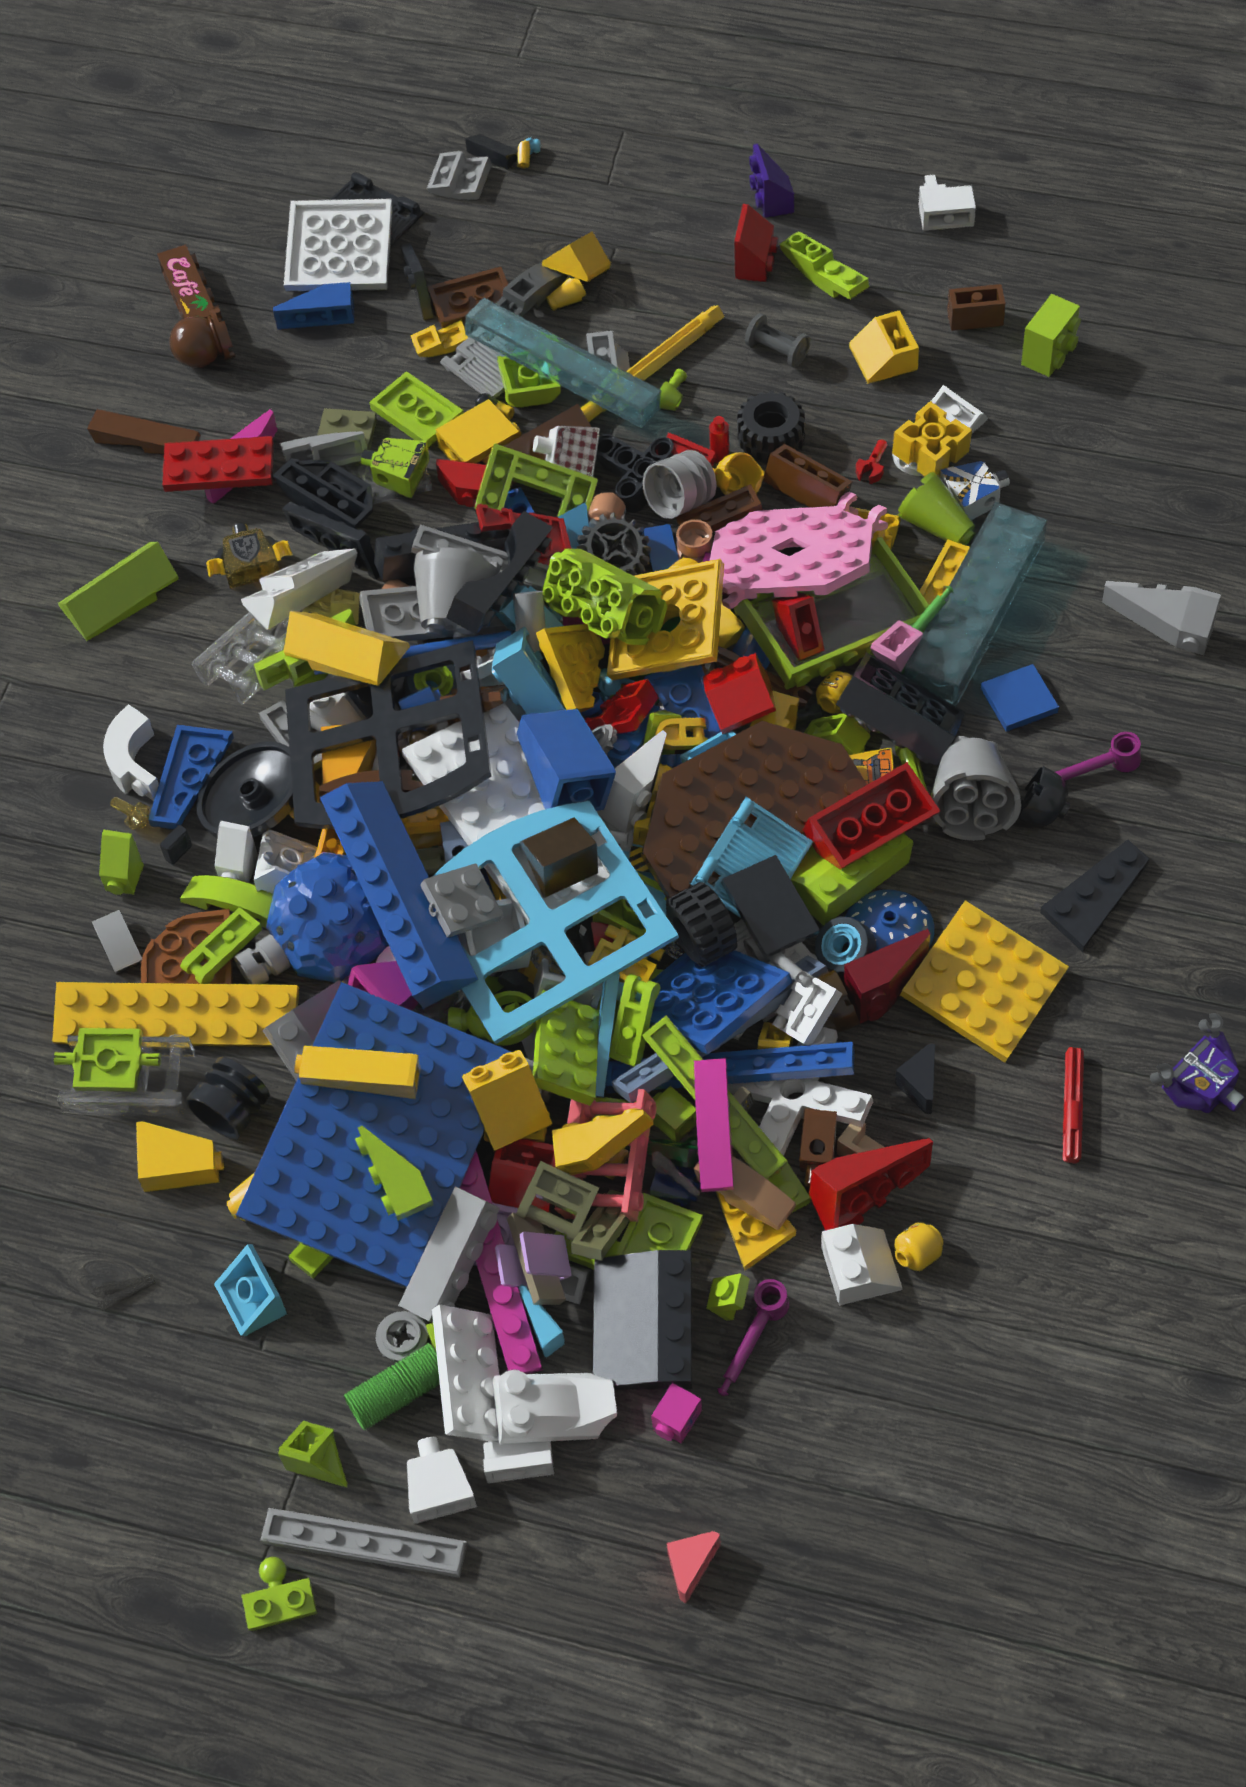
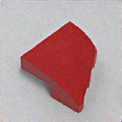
[584,679,659,733]

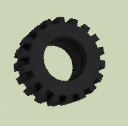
[737,391,805,464]
[666,882,738,967]

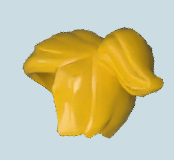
[713,452,765,495]

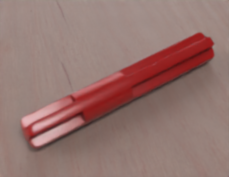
[1063,1047,1084,1164]

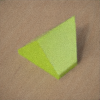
[278,1421,348,1488]

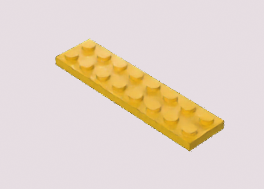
[52,982,299,1047]

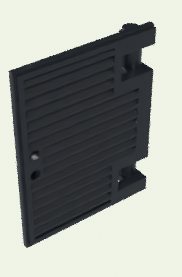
[330,172,425,247]

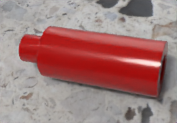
[709,416,730,463]

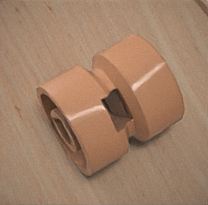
[676,520,713,563]

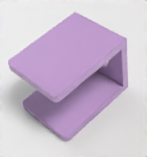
[495,1232,572,1288]

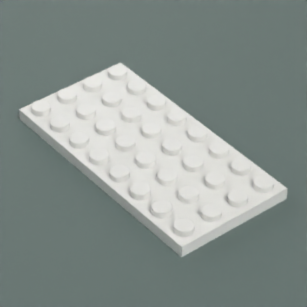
[402,703,610,925]

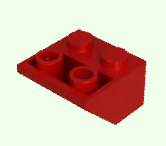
[488,1138,558,1213]

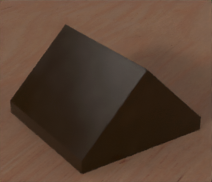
[520,817,598,898]

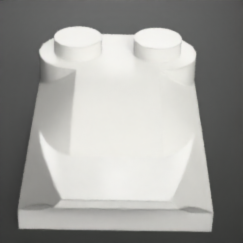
[492,1370,617,1444]

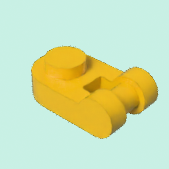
[655,718,708,750]

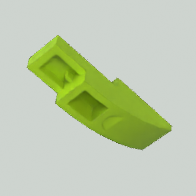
[779,231,869,299]
[254,608,356,690]

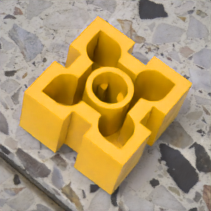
[892,401,972,477]

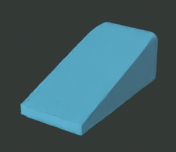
[519,1284,565,1358]

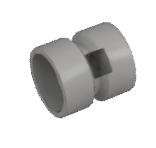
[234,934,291,984]

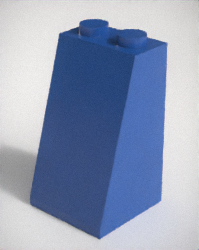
[517,709,616,811]

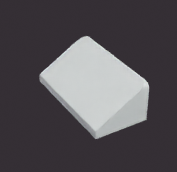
[931,385,988,433]

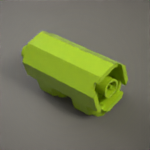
[542,549,668,645]

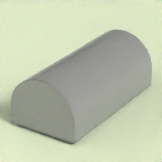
[513,591,546,652]

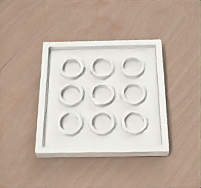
[284,199,393,291]

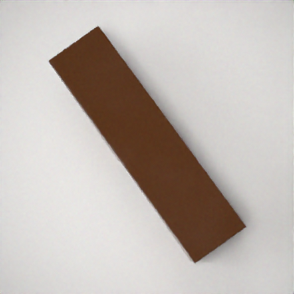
[87,409,201,454]

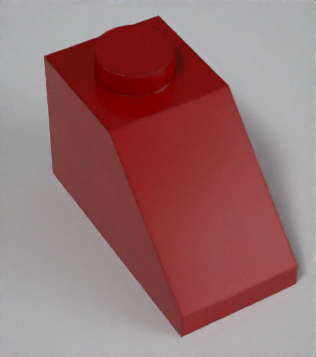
[436,459,486,507]
[772,592,825,660]

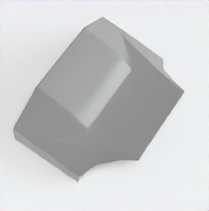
[586,331,630,380]

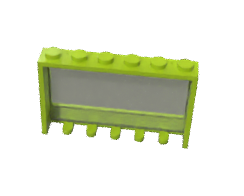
[734,537,933,690]

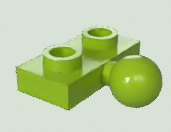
[242,1557,317,1631]

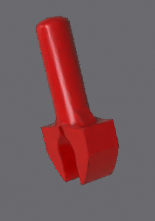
[856,439,888,484]

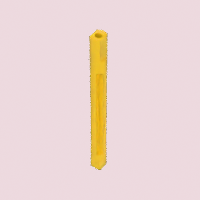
[581,305,725,422]

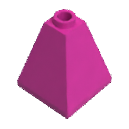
[348,961,418,1011]

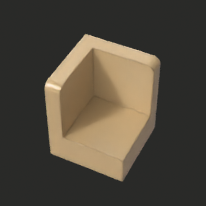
[837,1123,884,1157]

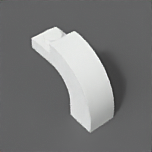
[103,704,159,801]

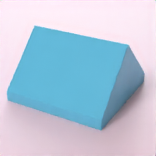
[214,1244,287,1336]

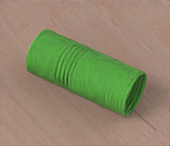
[344,1343,440,1430]

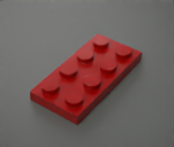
[162,436,274,492]

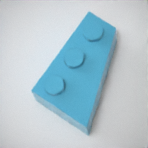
[492,627,566,715]

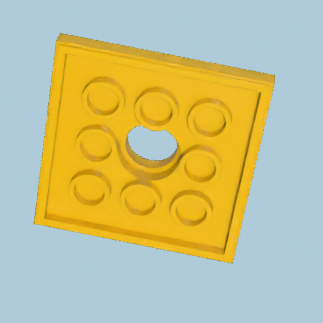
[607,559,725,680]

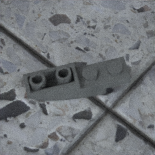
[487,262,568,332]

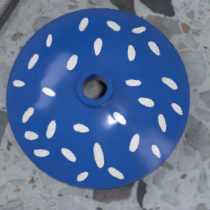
[845,890,935,951]

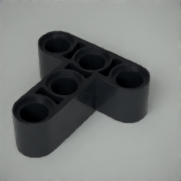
[596,434,678,513]

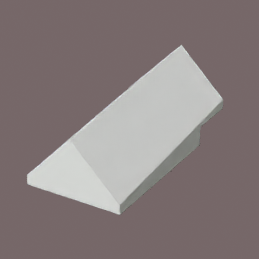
[241,548,357,630]

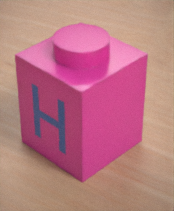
[651,1383,702,1443]

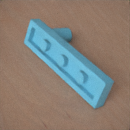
[596,973,642,1098]

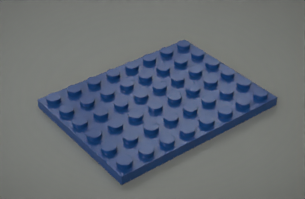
[236,982,511,1288]

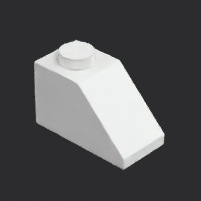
[215,821,258,883]

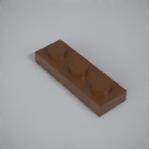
[676,484,763,532]

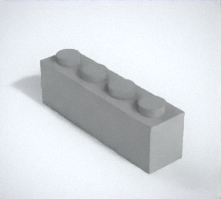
[398,1187,500,1323]

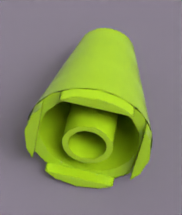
[898,472,975,545]

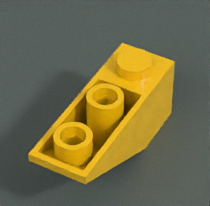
[552,1108,654,1175]

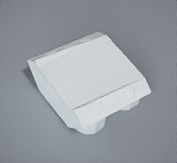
[254,830,317,893]

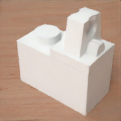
[919,175,976,231]

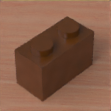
[947,284,1006,331]

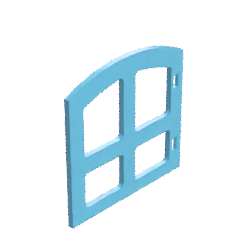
[432,801,679,1044]

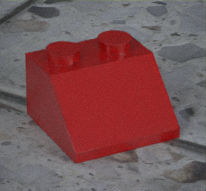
[734,204,778,282]
[703,653,776,734]

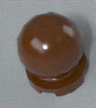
[169,307,235,368]

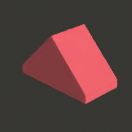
[667,1531,721,1603]

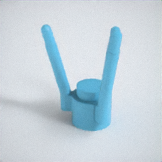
[597,668,636,702]

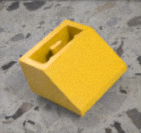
[849,310,919,384]

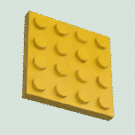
[900,901,1069,1063]

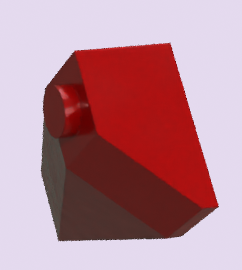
[809,1138,933,1231]

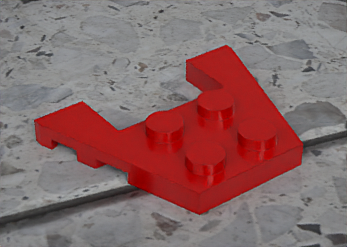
[476,504,571,566]

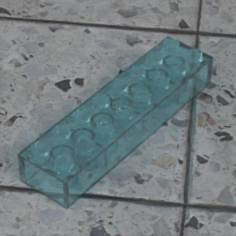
[905,502,1047,706]

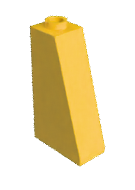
[294,1046,421,1099]

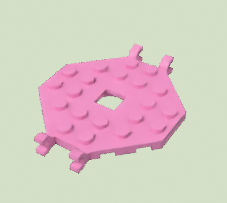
[710,492,888,609]

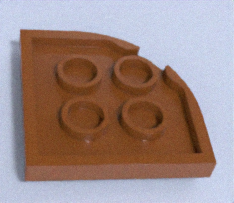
[141,909,233,984]

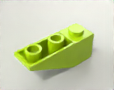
[355,1126,434,1221]

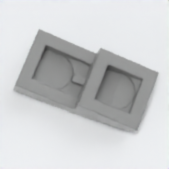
[92,910,142,974]

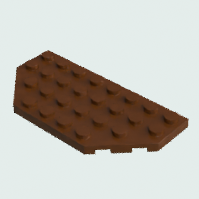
[641,721,867,899]

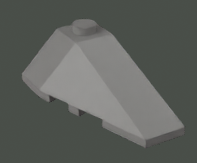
[1102,581,1221,655]

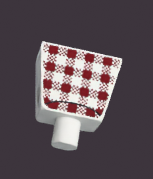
[533,426,600,477]

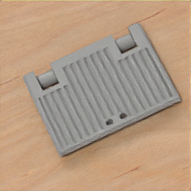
[440,319,557,398]

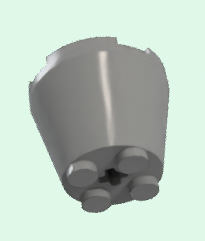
[414,547,501,639]
[931,736,1021,840]

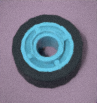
[815,917,877,977]

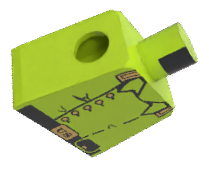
[361,438,430,498]

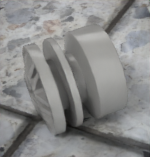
[642,450,717,519]

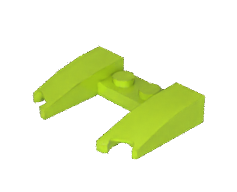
[474,443,598,517]

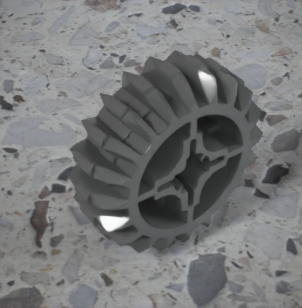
[576,512,651,576]

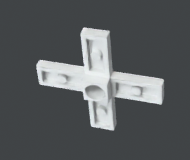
[728,1027,873,1156]

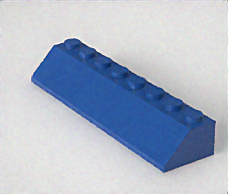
[320,781,479,1009]

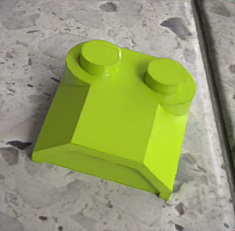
[497,349,561,407]

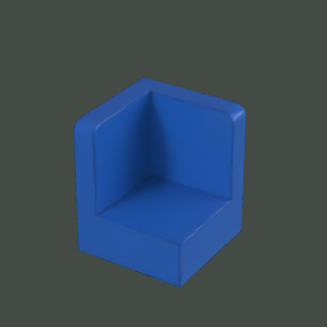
[733,626,770,670]

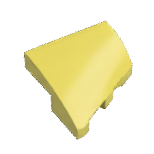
[302,588,360,625]

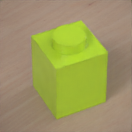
[653,1086,697,1142]

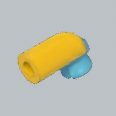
[517,138,541,168]

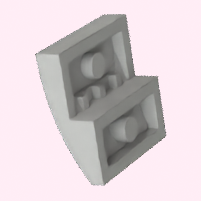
[427,151,492,200]

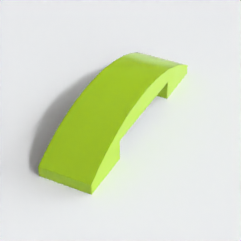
[180,875,283,933]

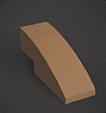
[694,1157,796,1230]

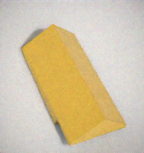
[284,611,410,686]

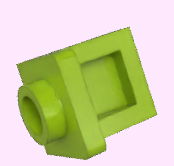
[707,1273,750,1321]

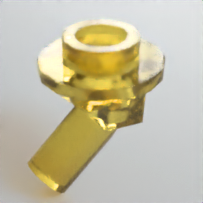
[110,797,150,830]

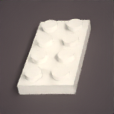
[432,1305,499,1442]

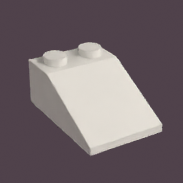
[598,730,667,833]

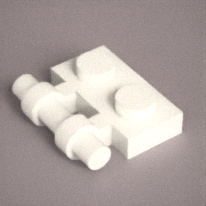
[772,971,843,1045]

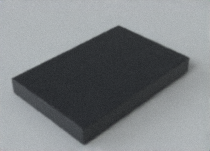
[721,855,820,959]

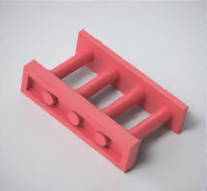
[555,1089,656,1222]

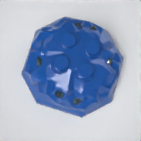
[266,852,389,983]

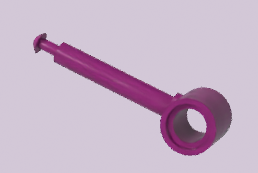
[1056,732,1141,781]
[717,1279,789,1396]

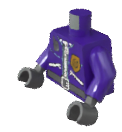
[1150,1013,1245,1113]

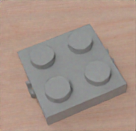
[420,863,503,938]

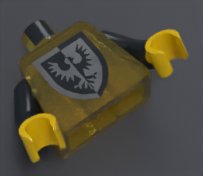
[206,523,293,589]

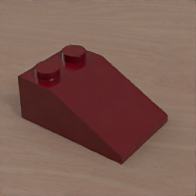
[844,929,930,1024]

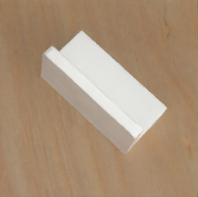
[483,1441,554,1483]

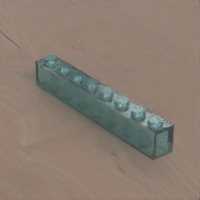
[465,298,661,428]

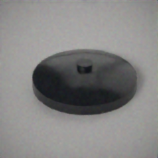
[197,741,294,838]

